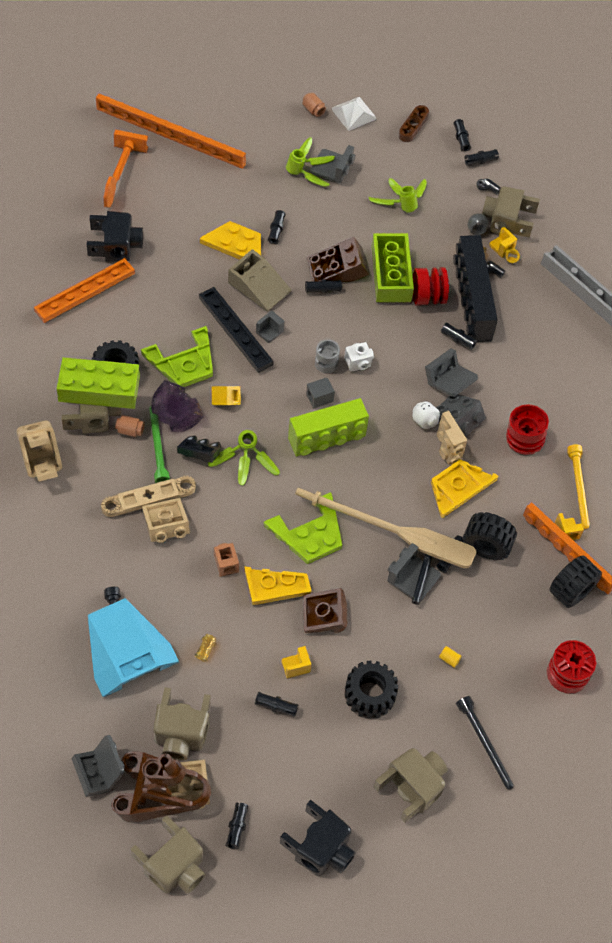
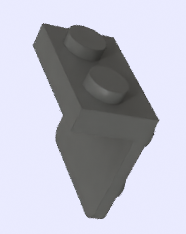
[311,145,356,184]
[425,348,478,396]
[436,394,486,437]
[387,543,441,602]
[71,735,124,797]

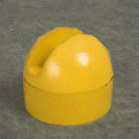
[506,249,520,263]

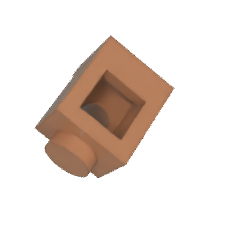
[214,543,239,577]

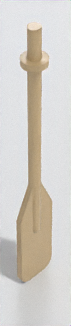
[295,488,476,568]

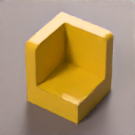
[489,227,518,258]
[211,386,241,405]
[555,513,584,540]
[281,646,311,678]

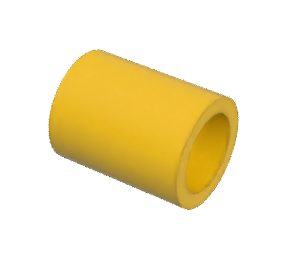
[439,646,462,668]

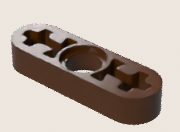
[399,105,429,142]

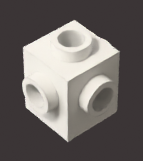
[344,342,374,372]

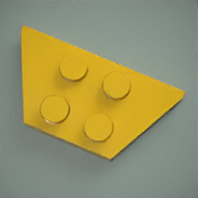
[200,221,261,260]
[431,459,499,518]

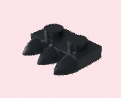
[177,435,221,463]

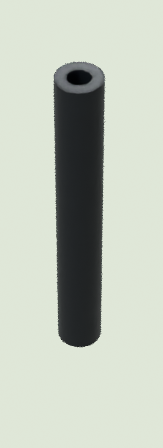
[412,554,433,605]

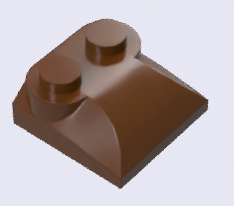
[303,588,347,633]

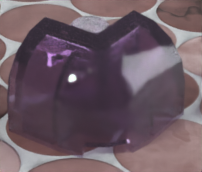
[151,380,204,432]

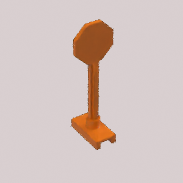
[104,129,148,208]

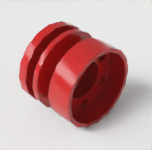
[412,267,449,306]
[506,404,549,455]
[546,640,597,694]

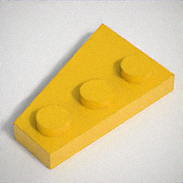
[244,566,312,605]

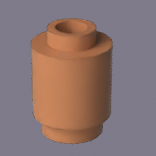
[302,93,326,117]
[115,415,145,437]

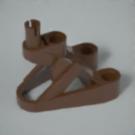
[111,751,211,822]

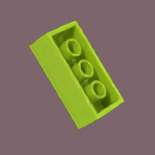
[371,233,414,302]
[57,357,140,409]
[288,398,369,457]

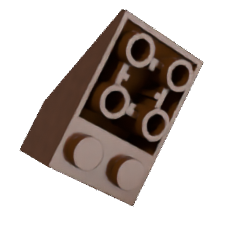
[307,237,369,283]

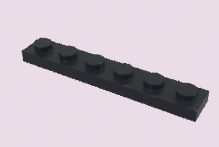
[199,287,274,373]

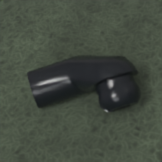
[476,179,501,195]
[486,261,506,278]

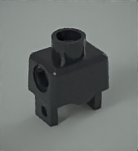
[86,211,143,262]
[280,799,356,876]

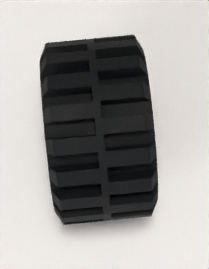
[92,340,140,370]
[463,512,517,561]
[549,555,602,608]
[344,660,399,719]

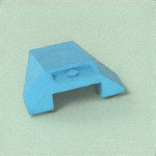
[88,598,179,698]

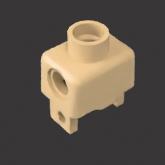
[17,420,62,481]

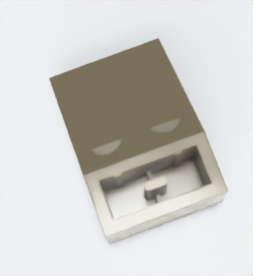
[228,249,291,312]

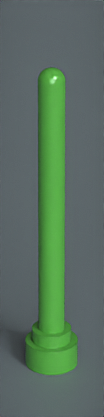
[149,405,170,483]

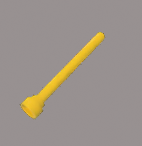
[567,444,590,529]

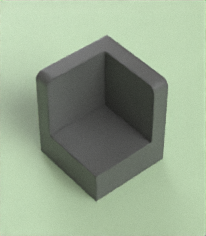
[256,310,285,343]
[306,378,335,409]

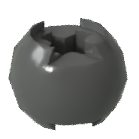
[467,213,489,235]

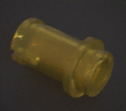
[195,634,217,662]

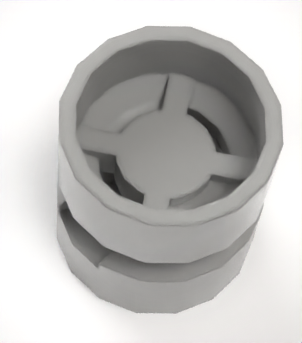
[315,339,340,373]

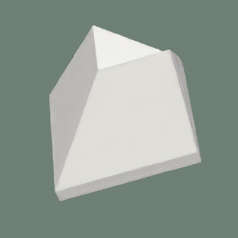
[332,97,376,131]

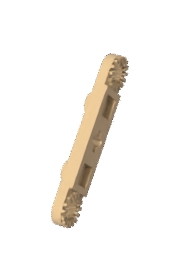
[101,476,196,517]

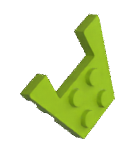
[141,326,213,389]
[264,492,342,564]

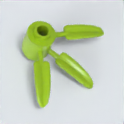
[286,137,335,187]
[368,178,427,213]
[208,430,280,486]

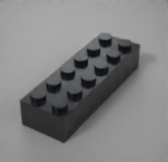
[453,235,498,342]

